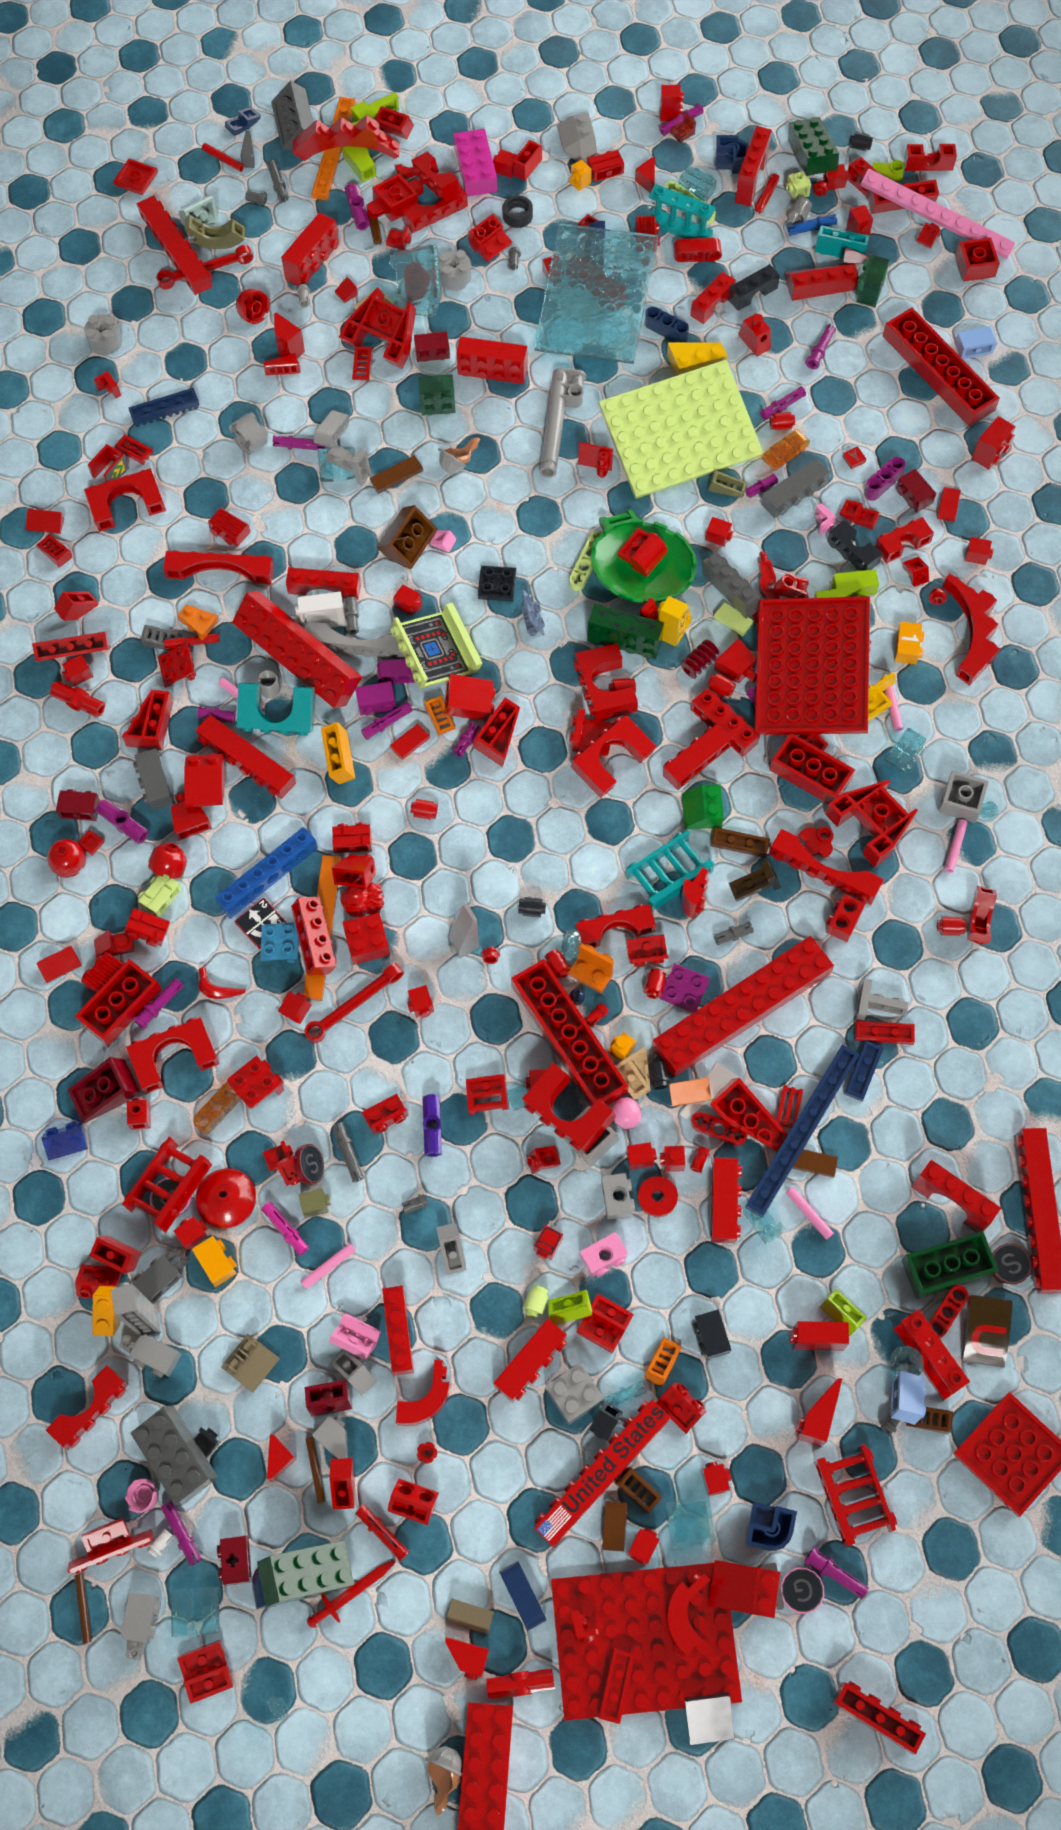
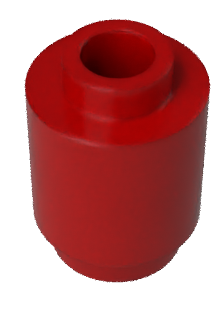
[769,412,795,431]
[708,673,736,697]
[608,677,636,693]
[410,799,438,820]
[936,916,966,936]
[544,949,571,979]
[643,969,666,999]

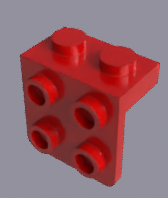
[569,709,612,756]
[227,1055,285,1109]

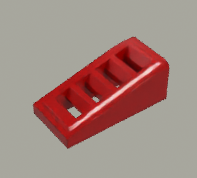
[352,346,374,381]
[263,353,301,376]
[36,534,73,568]
[640,597,658,621]

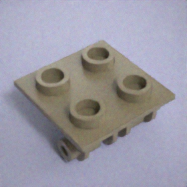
[221,1334,280,1393]

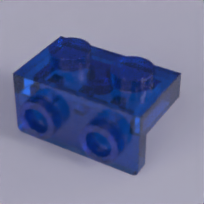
[41,1121,88,1161]

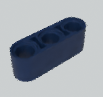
[645,306,689,343]
[499,1561,547,1631]

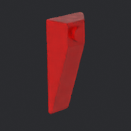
[710,1078,788,1151]

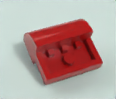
[468,214,513,263]
[617,528,668,577]
[681,867,710,919]

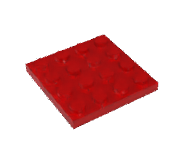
[953,1392,1061,1517]

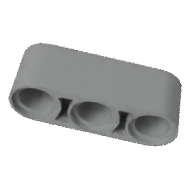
[314,410,350,448]

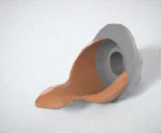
[438,437,480,474]
[425,1747,462,1815]

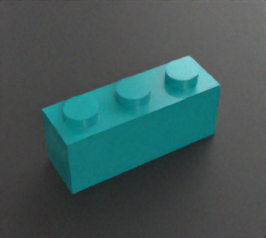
[814,225,869,258]

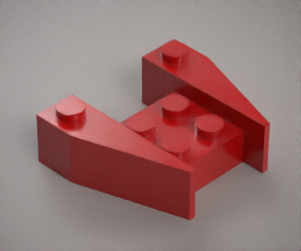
[339,287,416,369]
[825,780,918,867]

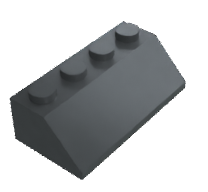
[271,80,313,151]

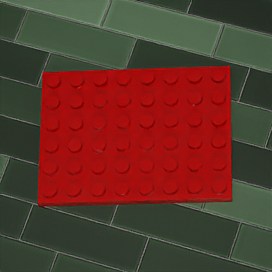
[755,596,870,735]
[551,1561,742,1721]

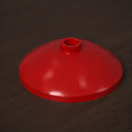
[195,1168,256,1229]

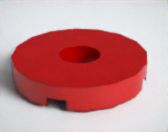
[637,1176,678,1218]

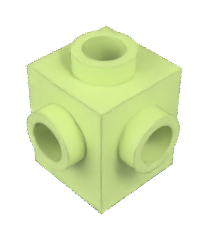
[786,171,811,201]

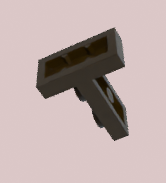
[728,860,781,902]

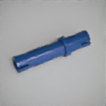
[787,214,837,236]

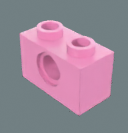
[580,1232,628,1277]

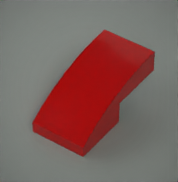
[840,499,880,530]

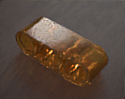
[762,429,810,471]
[193,1083,241,1134]

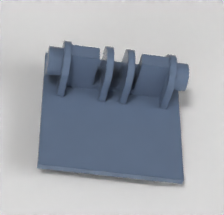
[521,590,545,636]

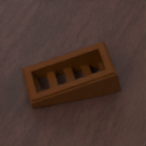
[906,1407,953,1434]
[614,1467,662,1514]

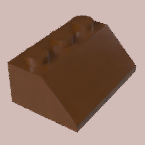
[377,505,437,569]

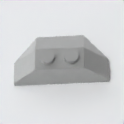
[557,113,597,164]

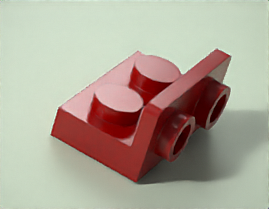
[362,1094,408,1134]
[75,1264,123,1299]
[656,1382,707,1434]

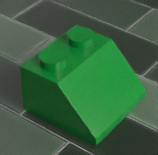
[682,784,724,829]

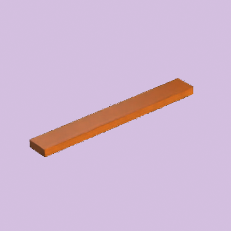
[311,97,356,201]
[303,855,342,1001]

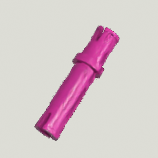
[261,1201,309,1256]

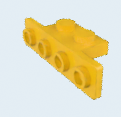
[868,672,896,722]

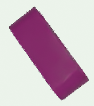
[864,457,906,501]
[377,659,416,684]

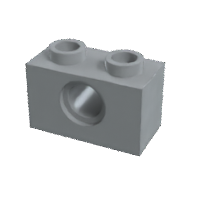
[601,1173,635,1221]

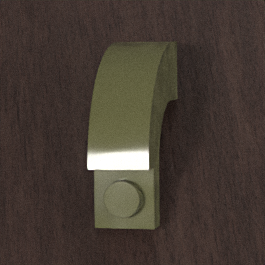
[185,214,245,249]

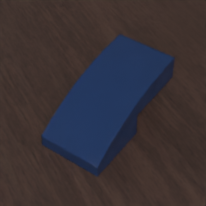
[225,107,261,136]

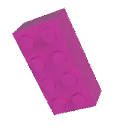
[453,129,497,197]

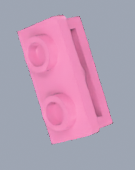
[329,1313,381,1360]

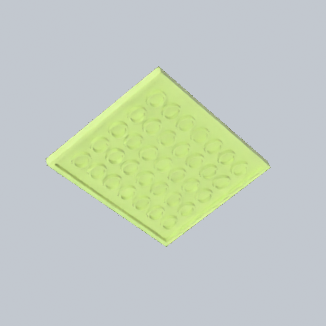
[598,360,764,499]

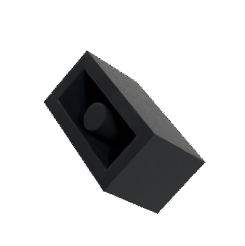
[691,1309,732,1360]

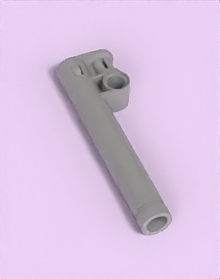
[539,368,586,478]

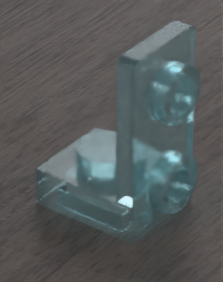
[743,1208,785,1245]

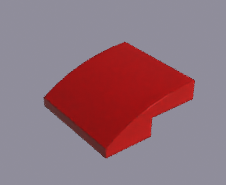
[576,1294,634,1354]
[177,1640,233,1704]

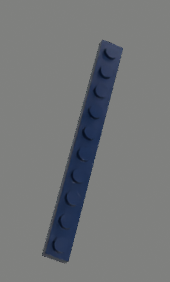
[745,1044,860,1218]

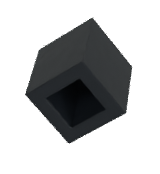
[589,1401,624,1441]

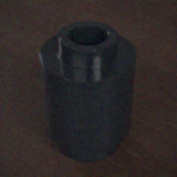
[849,131,873,151]
[518,897,546,918]
[648,1059,670,1090]

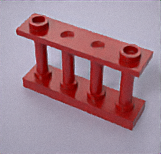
[122,1137,212,1233]
[893,1309,970,1401]
[814,1444,897,1547]

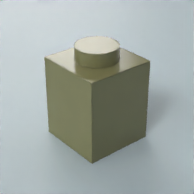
[298,1188,331,1218]

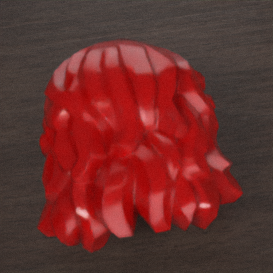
[340,882,384,917]

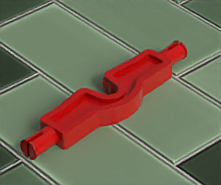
[758,551,780,599]

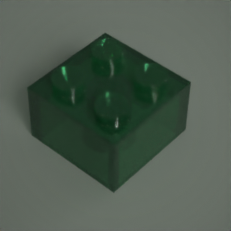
[855,255,890,308]
[418,374,456,416]

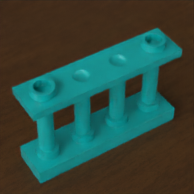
[649,184,716,239]
[625,830,715,911]

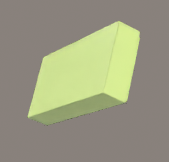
[714,602,754,636]

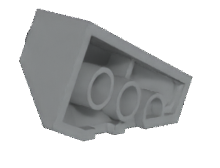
[448,903,479,959]

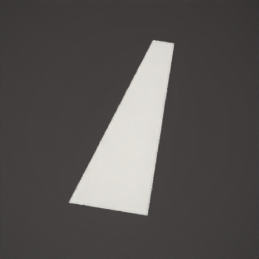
[680,1062,740,1119]

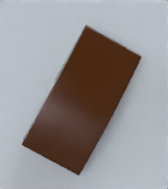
[602,1501,628,1552]

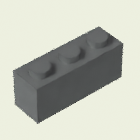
[133,748,174,810]

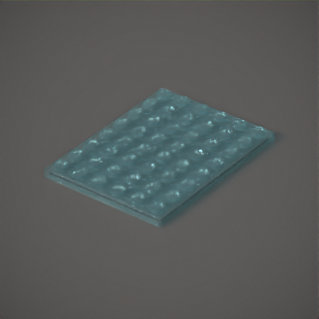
[534,223,658,364]

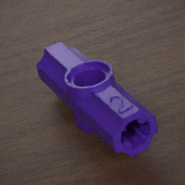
[422,1094,442,1157]

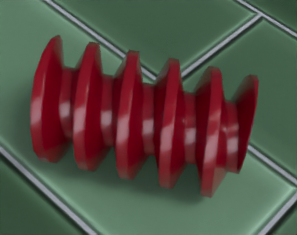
[681,640,719,679]

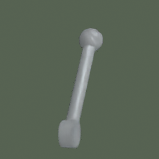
[764,735,771,764]

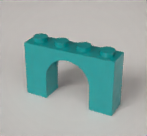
[237,682,315,736]

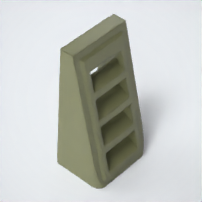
[708,470,747,498]

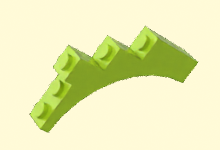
[342,92,399,183]
[814,569,879,598]

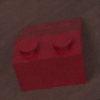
[68,1057,140,1123]

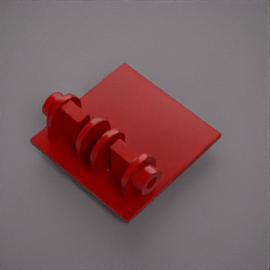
[578,442,613,478]
[158,641,196,688]

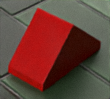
[635,157,655,193]
[267,1435,296,1481]

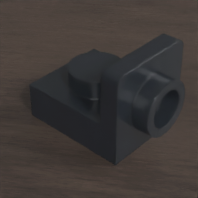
[195,1427,220,1458]

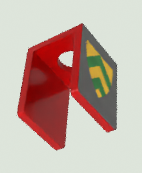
[88,444,129,482]

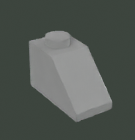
[436,1223,467,1274]
[330,1350,377,1396]
[312,1416,348,1459]

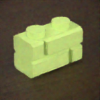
[138,874,182,917]

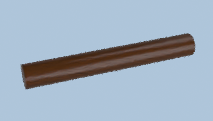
[305,1437,326,1504]
[74,1574,92,1644]

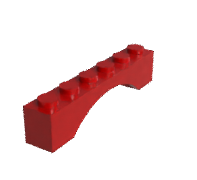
[163,550,274,585]
[769,829,884,905]

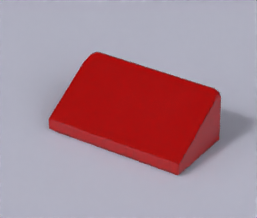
[26,509,64,534]
[36,946,82,983]

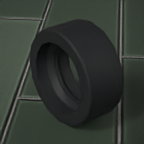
[502,195,533,228]

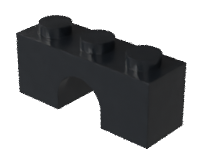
[728,264,780,311]
[827,520,883,571]

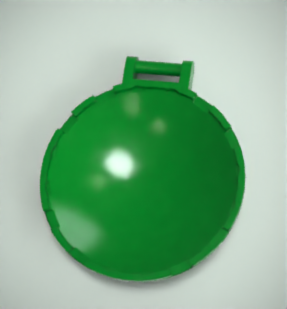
[590,509,697,603]

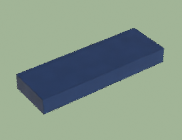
[844,1040,884,1102]

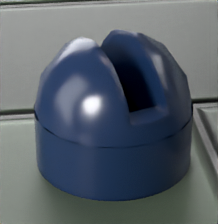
[569,988,585,1005]

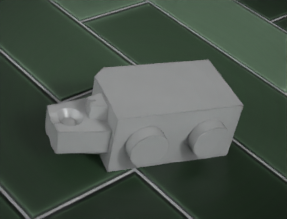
[119,1334,182,1378]
[121,1592,161,1660]

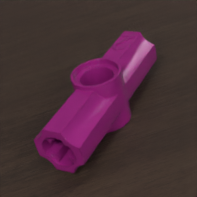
[344,183,370,231]
[96,799,149,844]

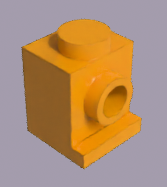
[568,159,592,191]
[607,1032,636,1061]

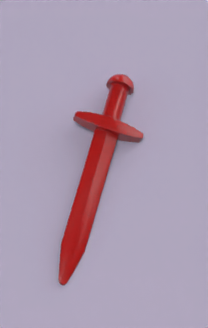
[307,1560,395,1628]

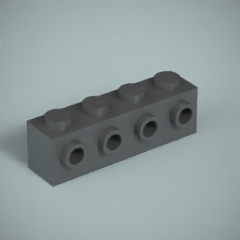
[761,458,830,518]
[703,553,761,619]

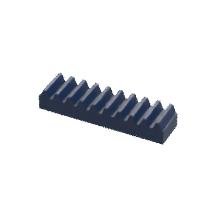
[128,387,199,427]

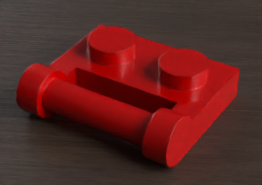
[466,1074,509,1115]

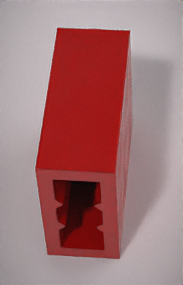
[444,674,496,721]
[789,1321,849,1351]

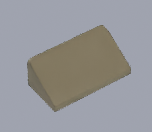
[446,1599,494,1635]

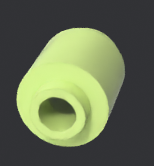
[522,1285,548,1318]

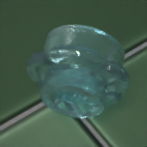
[980,802,998,820]

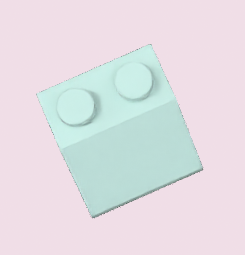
[178,196,219,227]

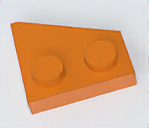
[178,605,219,640]

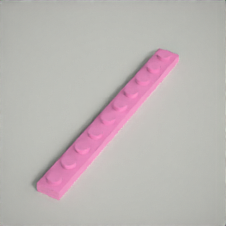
[860,169,1015,259]

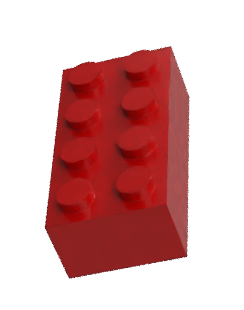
[281,212,339,286]
[456,336,528,384]
[769,733,856,804]
[75,959,162,1047]

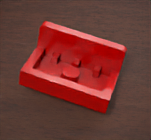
[626,934,669,967]

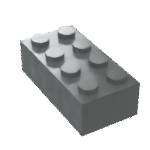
[130,1406,218,1505]

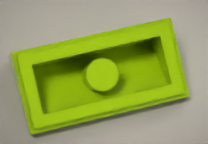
[820,1289,867,1336]
[548,1290,592,1325]

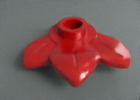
[798,827,834,858]

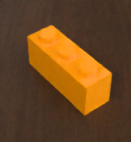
[321,722,355,785]

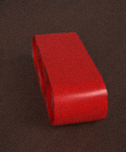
[673,238,722,262]
[928,1285,969,1339]

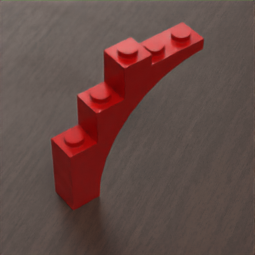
[292,115,400,161]
[942,573,1000,686]

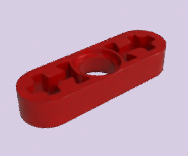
[691,1112,747,1146]

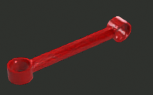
[156,245,254,290]
[304,963,404,1043]

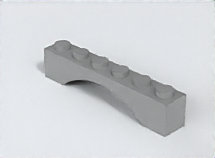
[306,622,405,660]

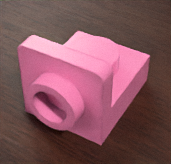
[814,503,836,535]

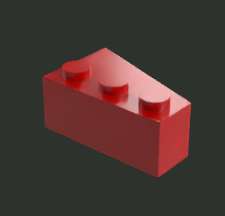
[472,697,520,767]

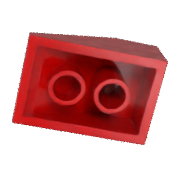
[184,754,226,808]
[795,1378,843,1447]
[709,1560,780,1618]

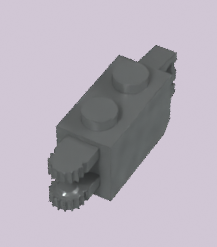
[131,1247,190,1303]

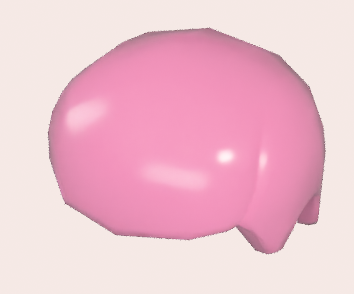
[611,1097,642,1130]
[125,1478,159,1513]

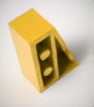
[667,343,727,376]
[657,596,693,647]

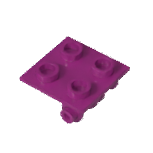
[660,963,710,1013]

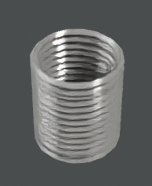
[788,197,812,224]
[257,670,280,698]

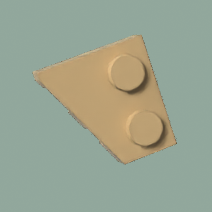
[615,1047,651,1101]

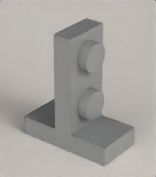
[325,444,372,485]
[855,978,909,1021]

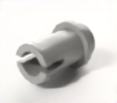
[297,284,310,307]

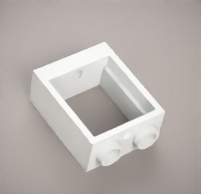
[295,592,346,629]

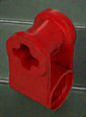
[774,574,809,599]

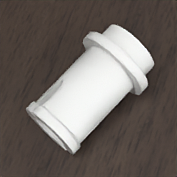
[147,1528,175,1558]

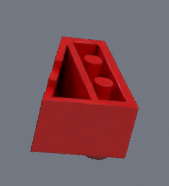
[122,690,173,751]

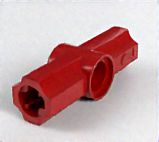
[50,681,106,718]
[486,1669,555,1699]

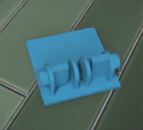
[260,922,299,963]

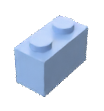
[955,326,997,359]
[891,1371,926,1425]

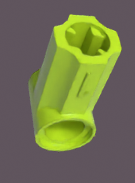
[872,160,905,183]

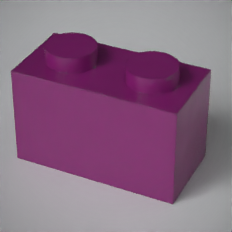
[355,681,396,716]

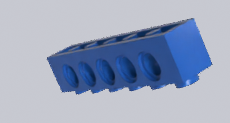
[215,827,318,919]

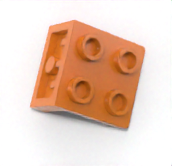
[568,943,615,994]

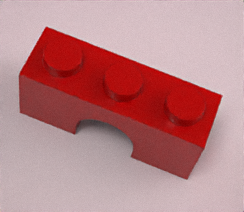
[904,144,957,171]
[690,271,736,324]
[875,517,934,564]

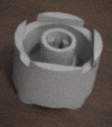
[437,250,471,291]
[84,315,122,355]
[229,412,268,455]

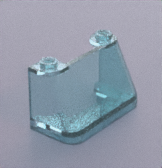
[389,244,442,317]

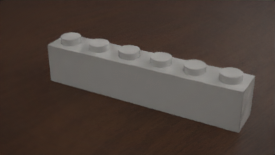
[110,1282,161,1336]

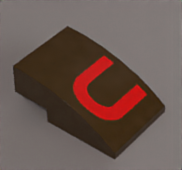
[962,1295,1013,1368]

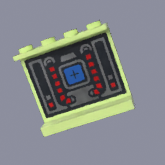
[391,603,483,689]

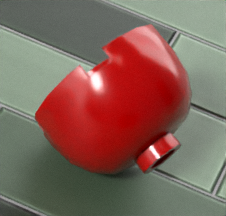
[236,288,270,324]
[47,839,87,878]
[148,843,187,879]

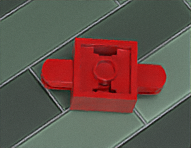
[367,173,424,222]

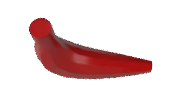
[198,967,245,999]

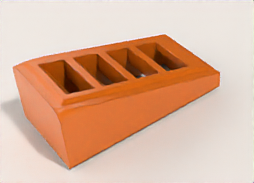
[423,695,455,736]
[644,1337,682,1387]

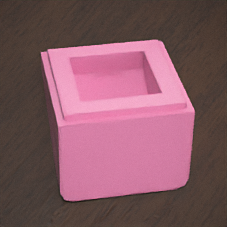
[430,530,456,552]

